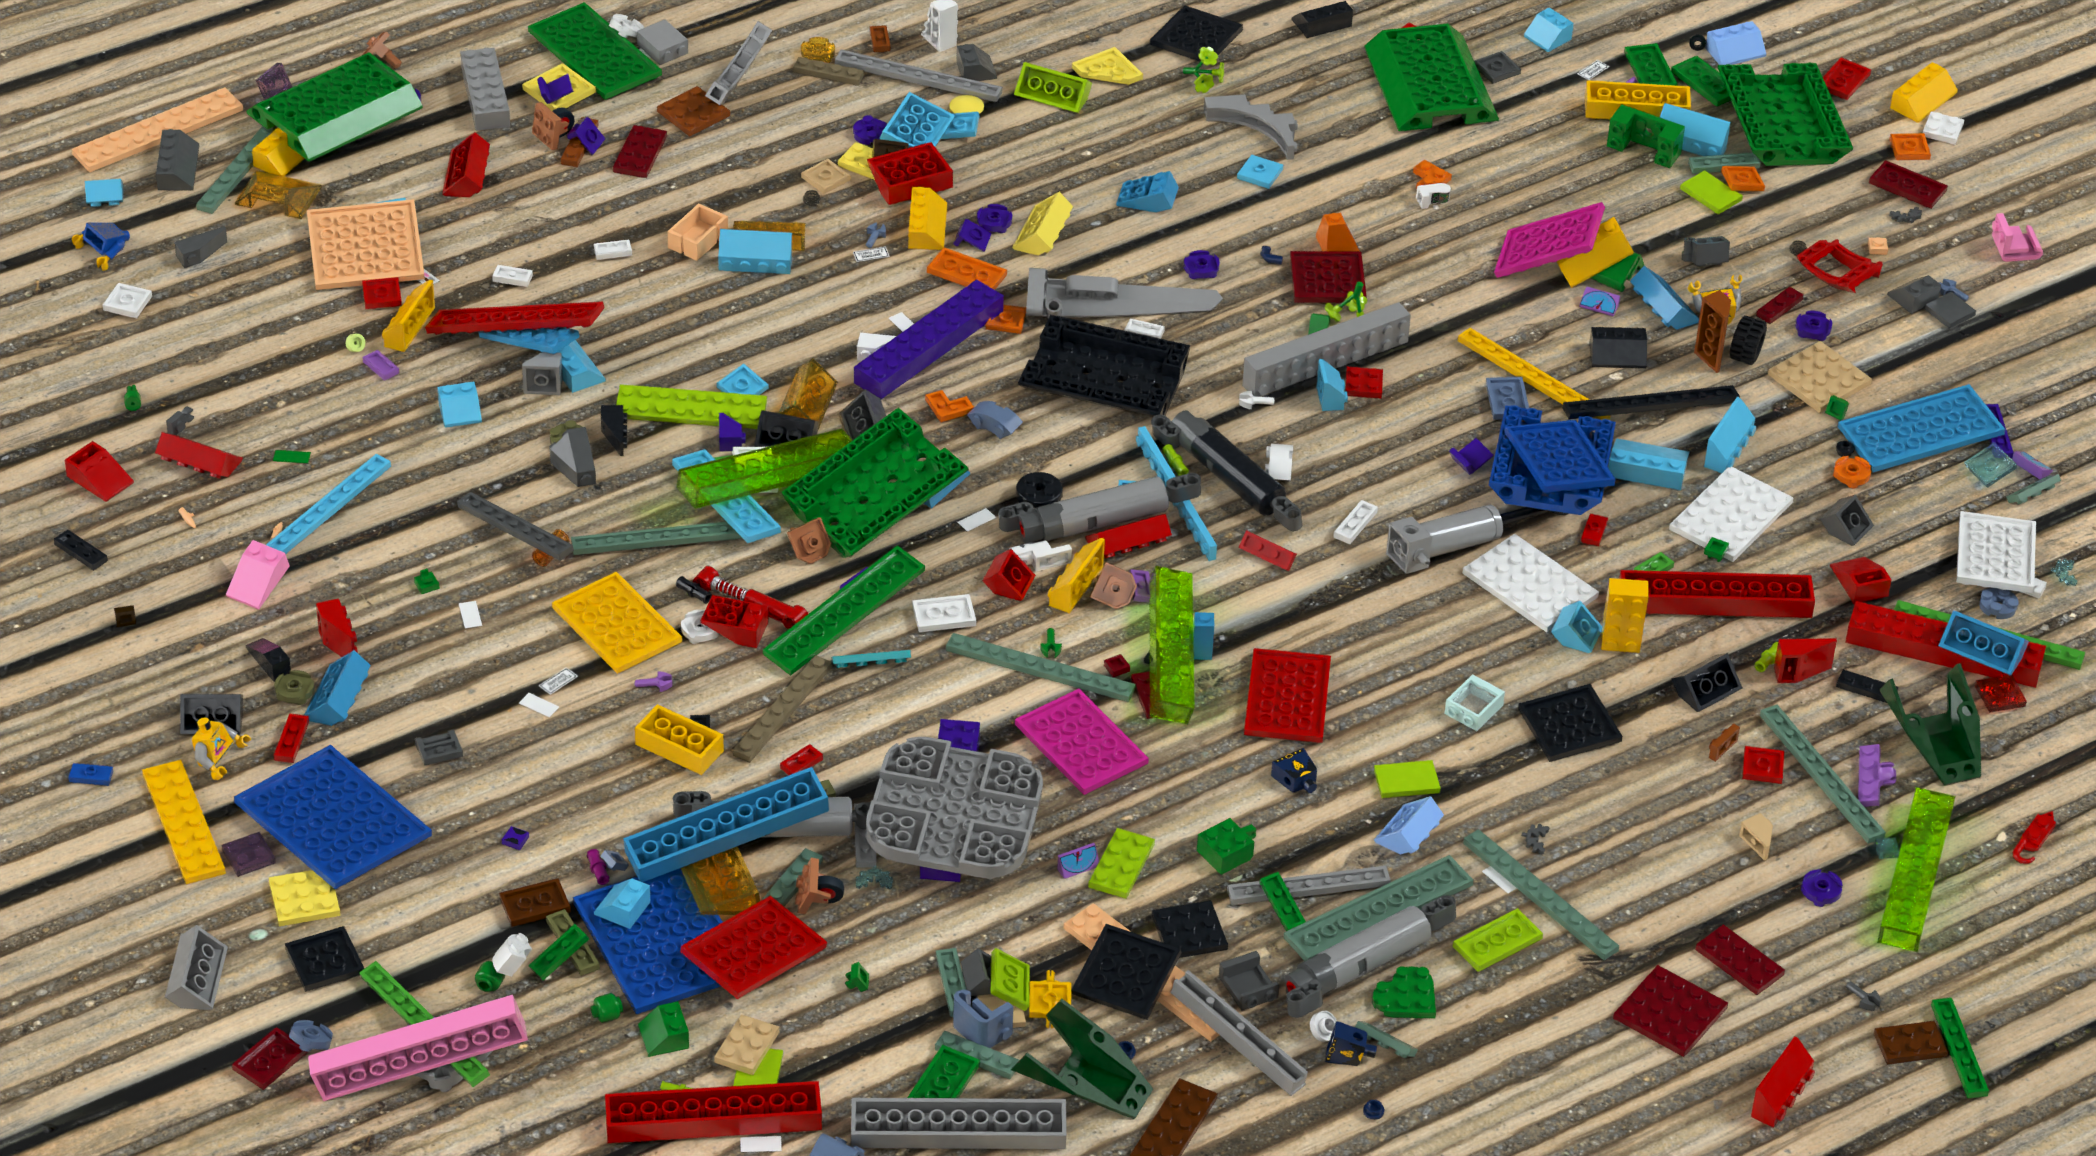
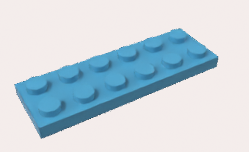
[478,327,580,354]

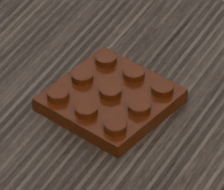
[657,86,730,137]

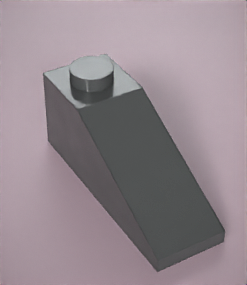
[174,226,227,268]

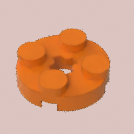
[1833,456,1871,489]

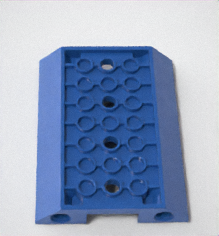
[1489,405,1616,515]

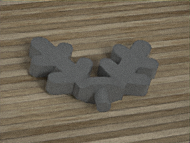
[1889,207,1922,223]
[1521,824,1550,854]

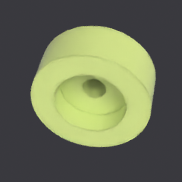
[346,334,365,352]

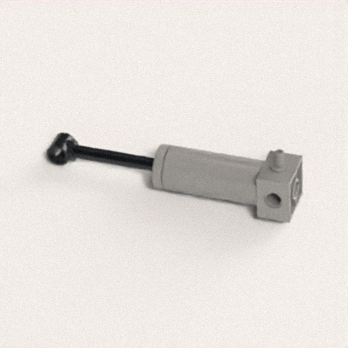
[1386,505,1569,574]

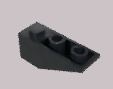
[601,405,627,456]

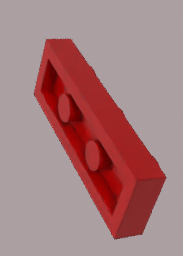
[1238,530,1297,571]
[274,713,309,763]

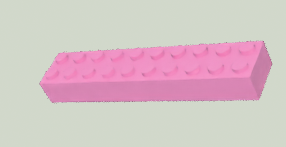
[308,995,528,1101]

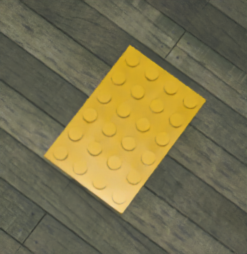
[552,572,682,674]

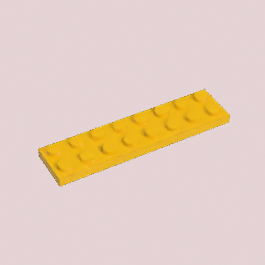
[142,760,226,884]

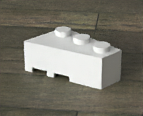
[921,0,958,52]

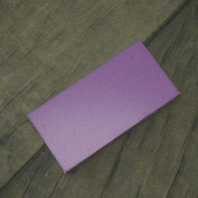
[362,350,399,381]

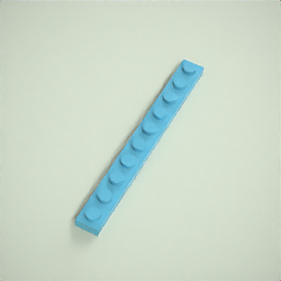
[1136,426,1217,561]
[266,454,391,554]

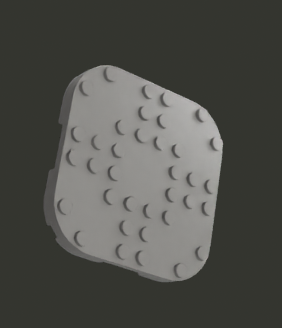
[866,737,1043,879]

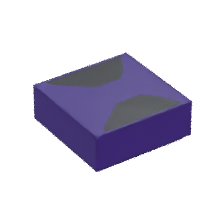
[502,826,529,850]

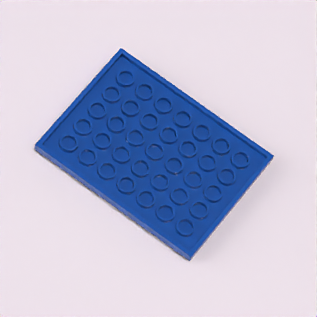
[234,745,432,889]
[573,865,723,1014]

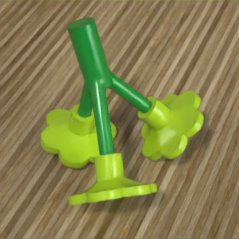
[1183,47,1224,93]
[1324,282,1367,322]

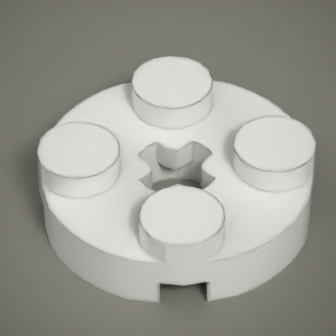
[609,14,644,38]
[681,609,719,644]

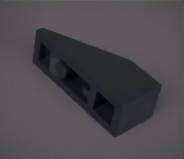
[246,638,291,682]

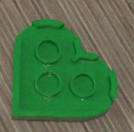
[1372,966,1436,1019]

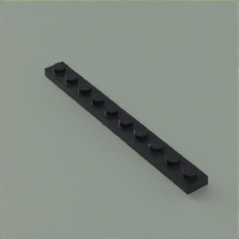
[1562,385,1740,419]

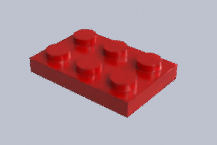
[1823,57,1871,100]

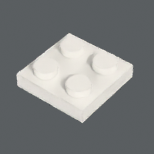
[1923,112,1964,145]
[103,283,152,318]

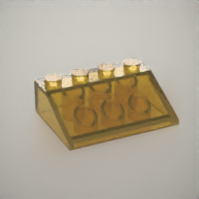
[680,846,760,915]

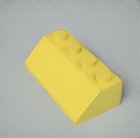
[1012,191,1073,256]

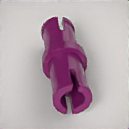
[586,849,610,885]

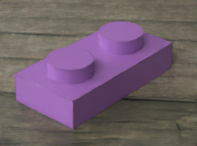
[1129,569,1154,603]

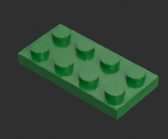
[1624,43,1678,86]
[1671,55,1731,107]
[907,1045,980,1098]

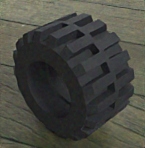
[1730,315,1767,365]

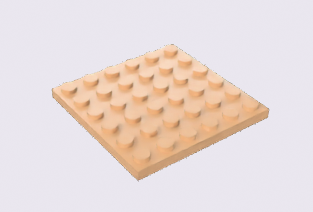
[307,199,425,290]

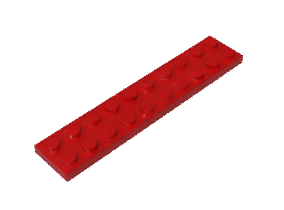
[425,301,605,335]

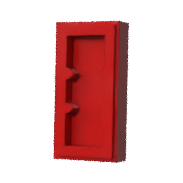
[1581,513,1608,546]

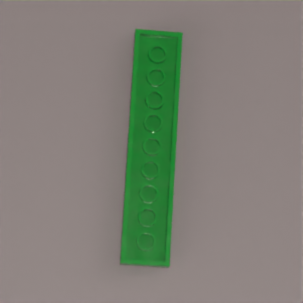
[763,545,925,676]

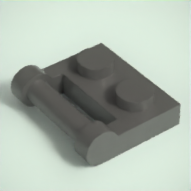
[415,729,463,766]

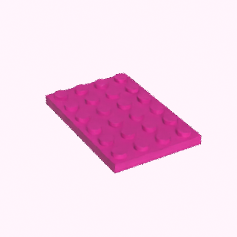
[1494,202,1605,278]
[1015,689,1149,795]

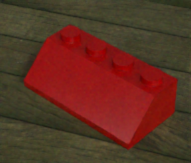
[442,132,490,198]
[155,432,243,479]
[1085,513,1172,559]
[1751,1036,1815,1128]

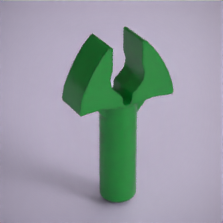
[1040,628,1062,658]

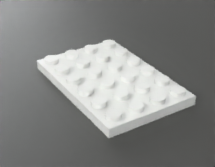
[1669,466,1793,562]
[1956,511,2036,593]
[1462,534,1599,632]

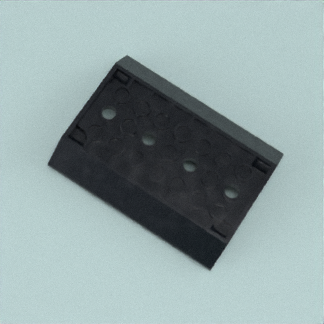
[1018,314,1190,417]

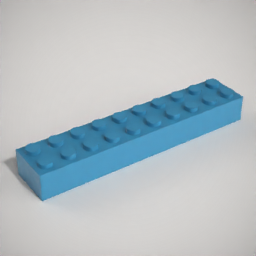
[623,767,829,882]

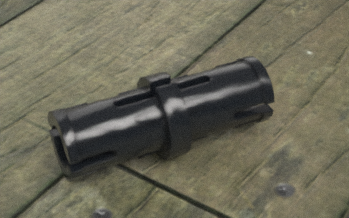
[676,576,712,604]

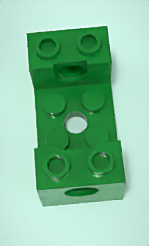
[1607,104,1685,168]

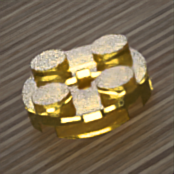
[801,37,835,63]

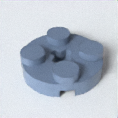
[1979,588,2019,619]
[289,1020,333,1052]

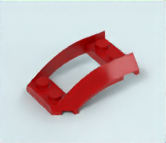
[1797,239,1883,293]

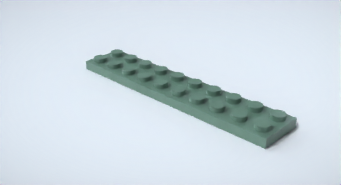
[1283,855,1474,961]

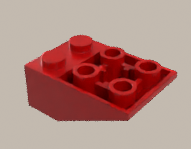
[65,441,134,502]
[1830,557,1892,604]
[700,595,768,648]
[316,598,358,657]
[1774,638,1837,683]

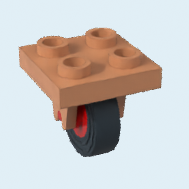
[532,102,575,150]
[795,858,844,914]

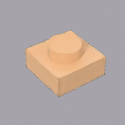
[1868,237,1888,255]

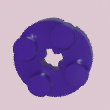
[853,115,887,145]
[977,204,1012,233]
[1184,250,1220,280]
[1795,310,1833,341]
[1801,869,1843,907]

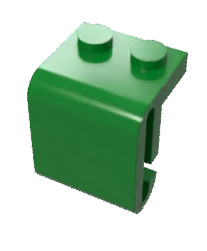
[1590,252,1645,292]

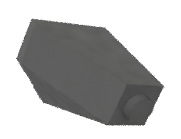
[549,427,596,487]

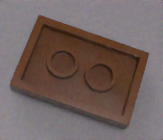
[499,878,571,927]
[1874,1020,1948,1065]

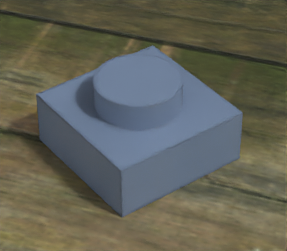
[601,850,629,871]

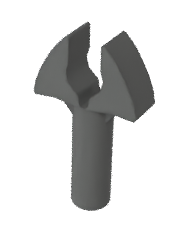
[1846,981,1881,1011]

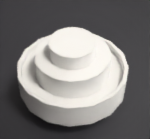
[1310,1011,1337,1042]

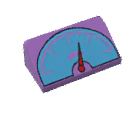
[1579,287,1620,316]
[2012,451,2053,479]
[1057,843,1099,879]

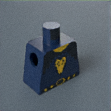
[1271,748,1317,793]
[1325,1021,1377,1066]

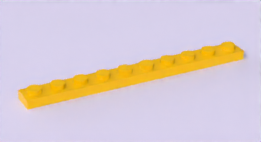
[1458,328,1611,420]

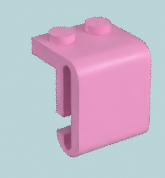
[1992,213,2043,262]

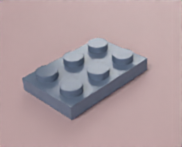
[1486,377,1529,420]

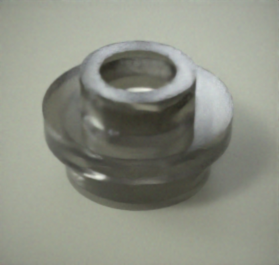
[803,190,820,206]
[1789,240,1807,256]

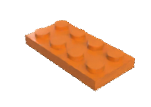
[927,247,1007,290]

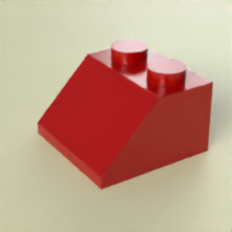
[982,549,1036,601]

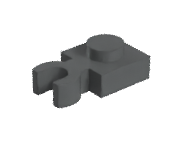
[166,406,194,435]

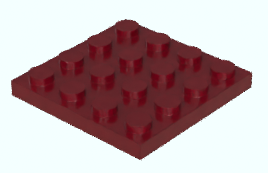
[1290,251,1367,303]
[1613,965,1728,1057]

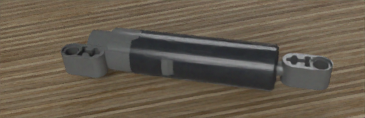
[1151,410,1303,532]

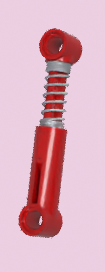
[693,566,808,630]

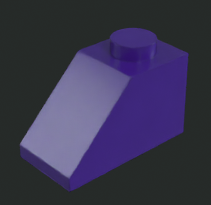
[719,413,746,451]

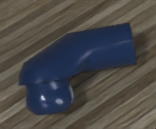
[1260,246,1283,265]

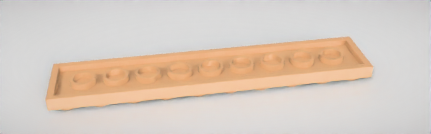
[72,87,243,173]
[1064,903,1220,1042]

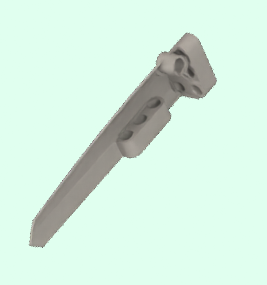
[1026,268,1223,318]

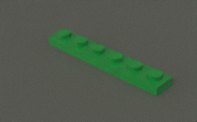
[1931,998,1989,1099]

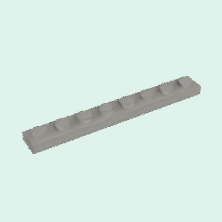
[1227,866,1391,905]

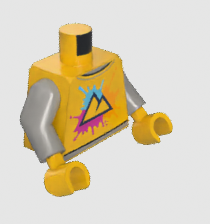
[1688,275,1742,325]
[192,717,251,780]

